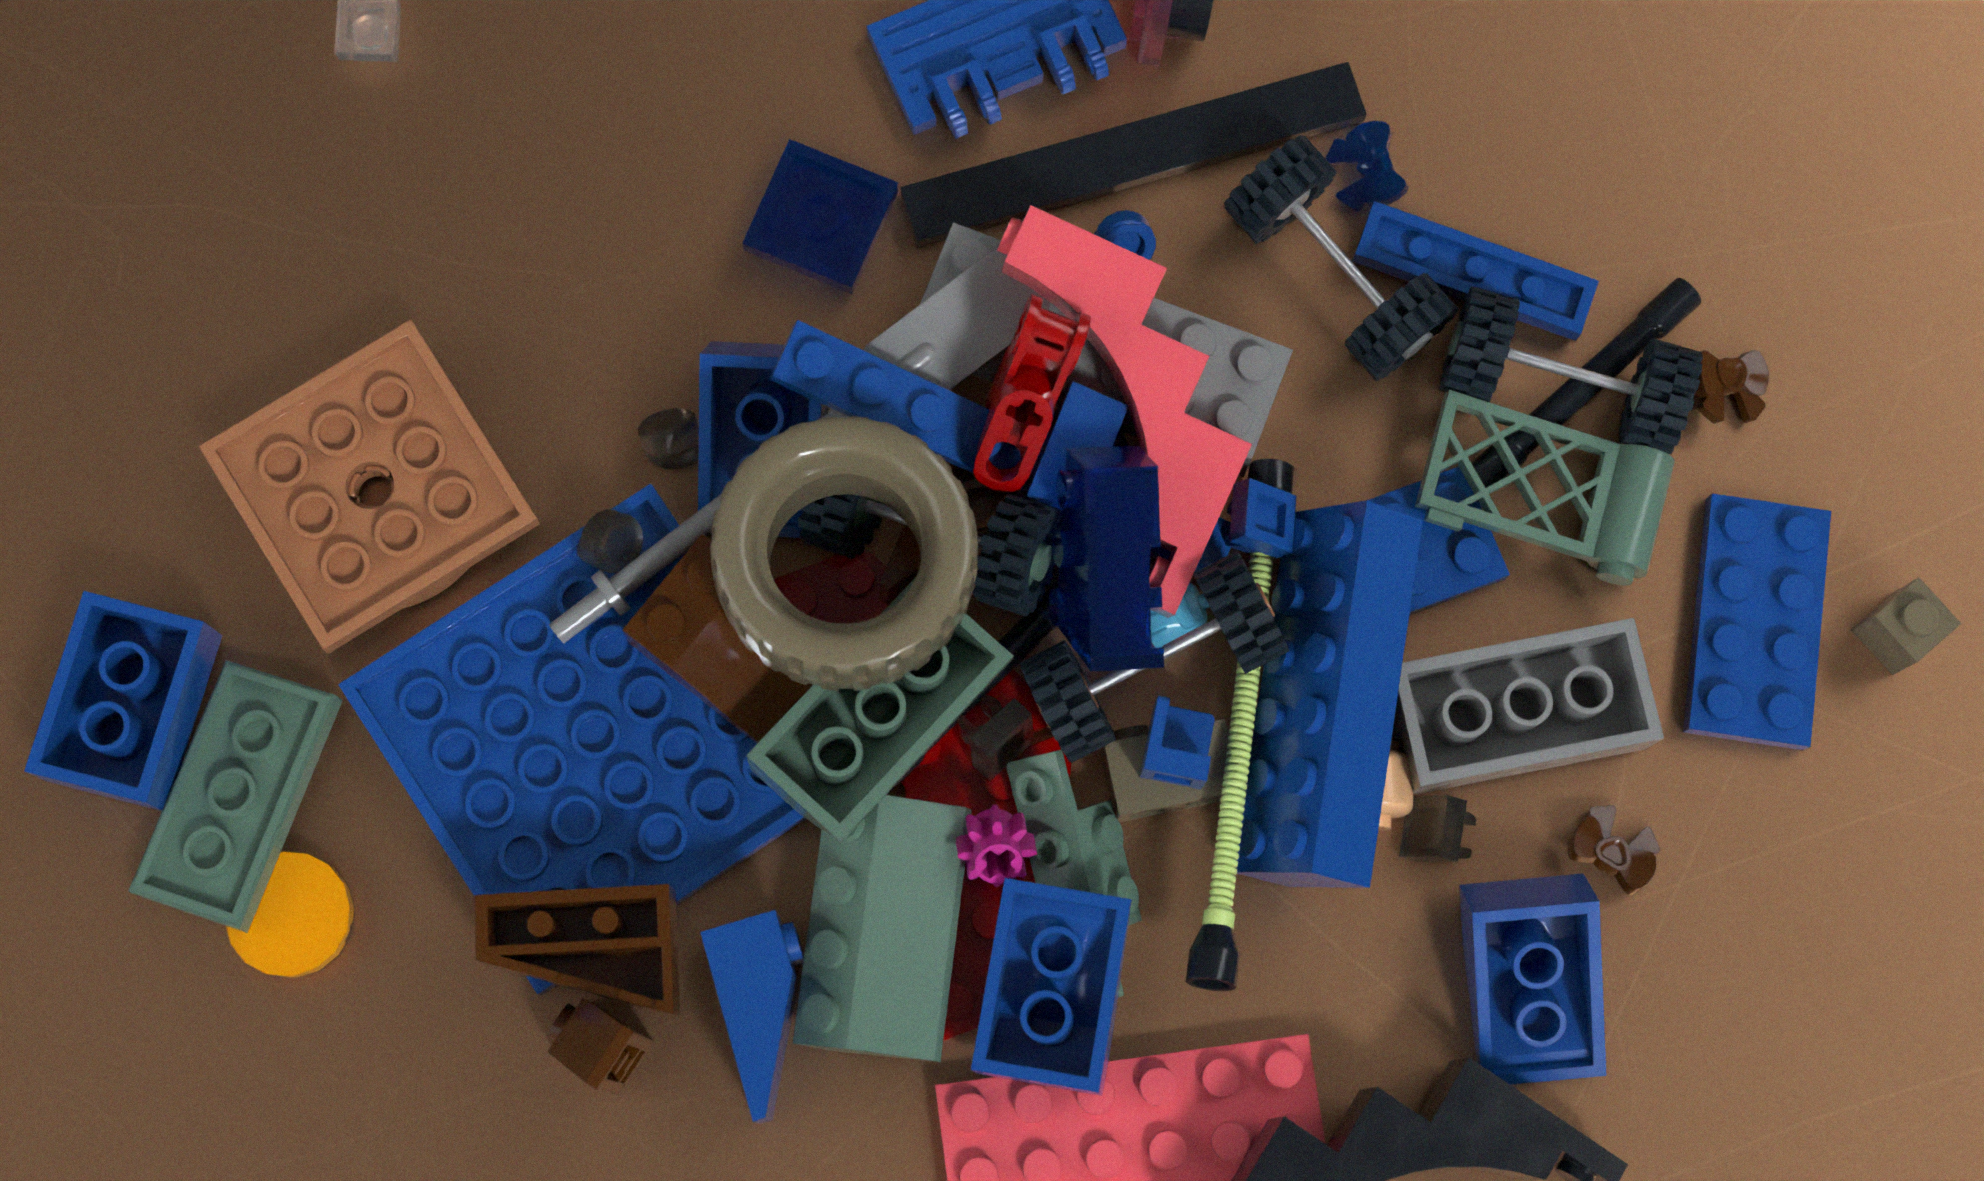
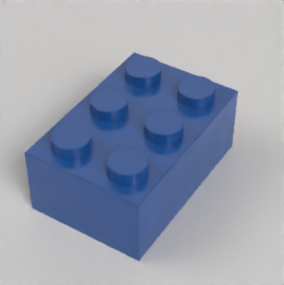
[24,591,223,811]

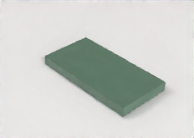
[128,660,343,933]

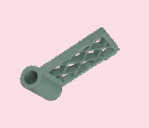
[1415,390,1675,586]

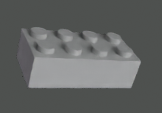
[1393,618,1664,795]

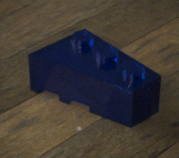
[1049,446,1164,672]

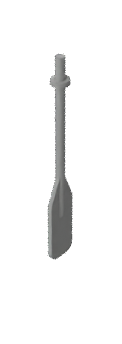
[549,249,1050,644]

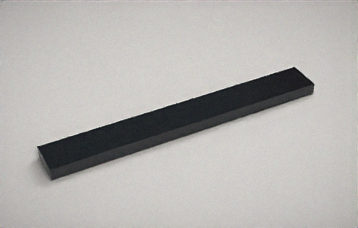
[900,62,1367,248]

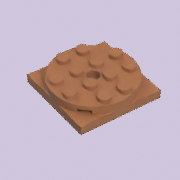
[199,319,540,654]

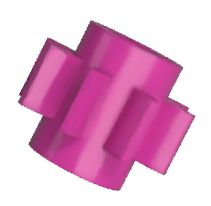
[956,805,1037,887]

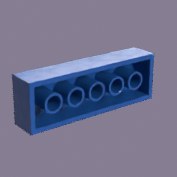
[1236,500,1423,888]

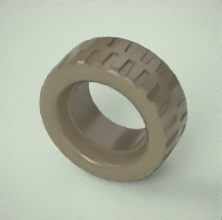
[710,416,978,691]

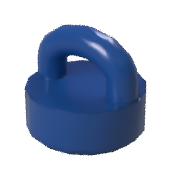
[1094,210,1156,260]

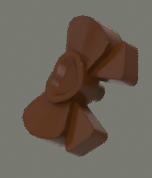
[1695,350,1769,424]
[1567,805,1660,895]

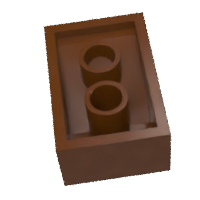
[622,533,813,744]

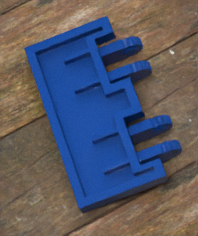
[866,0,1127,139]

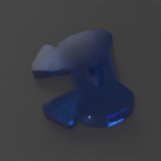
[1325,121,1409,211]

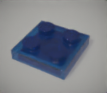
[742,139,899,295]

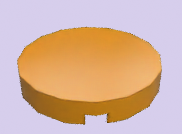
[226,851,354,978]

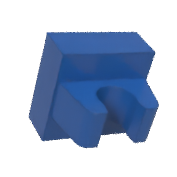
[1225,478,1297,558]

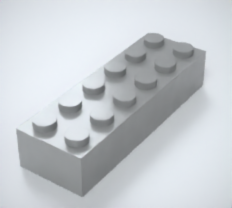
[920,223,1293,477]

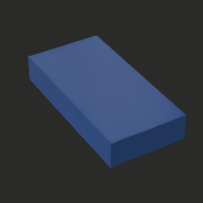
[1022,381,1128,521]

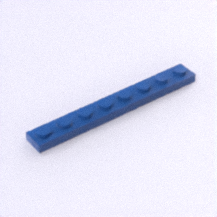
[769,320,1231,576]

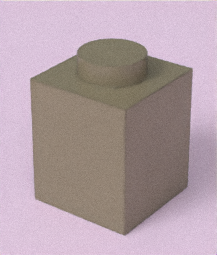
[1851,577,1961,675]

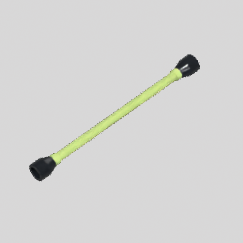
[1186,459,1296,991]

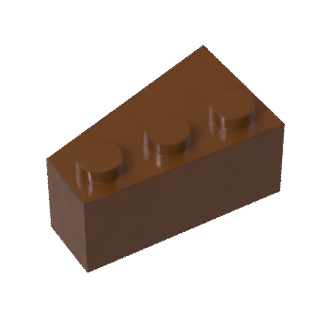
[474,884,680,1018]

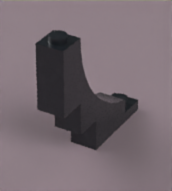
[1231,1057,1628,1181]

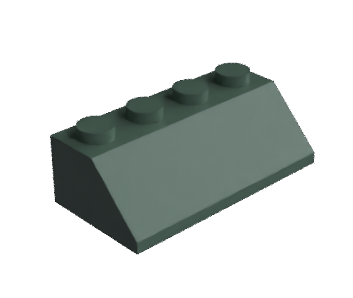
[746,576,1013,843]
[793,795,972,1062]

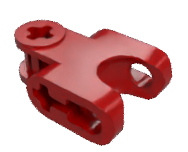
[973,294,1091,492]

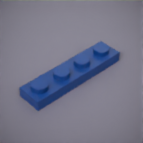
[1352,201,1599,341]

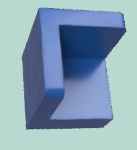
[1140,695,1215,790]

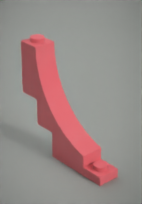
[997,205,1252,618]

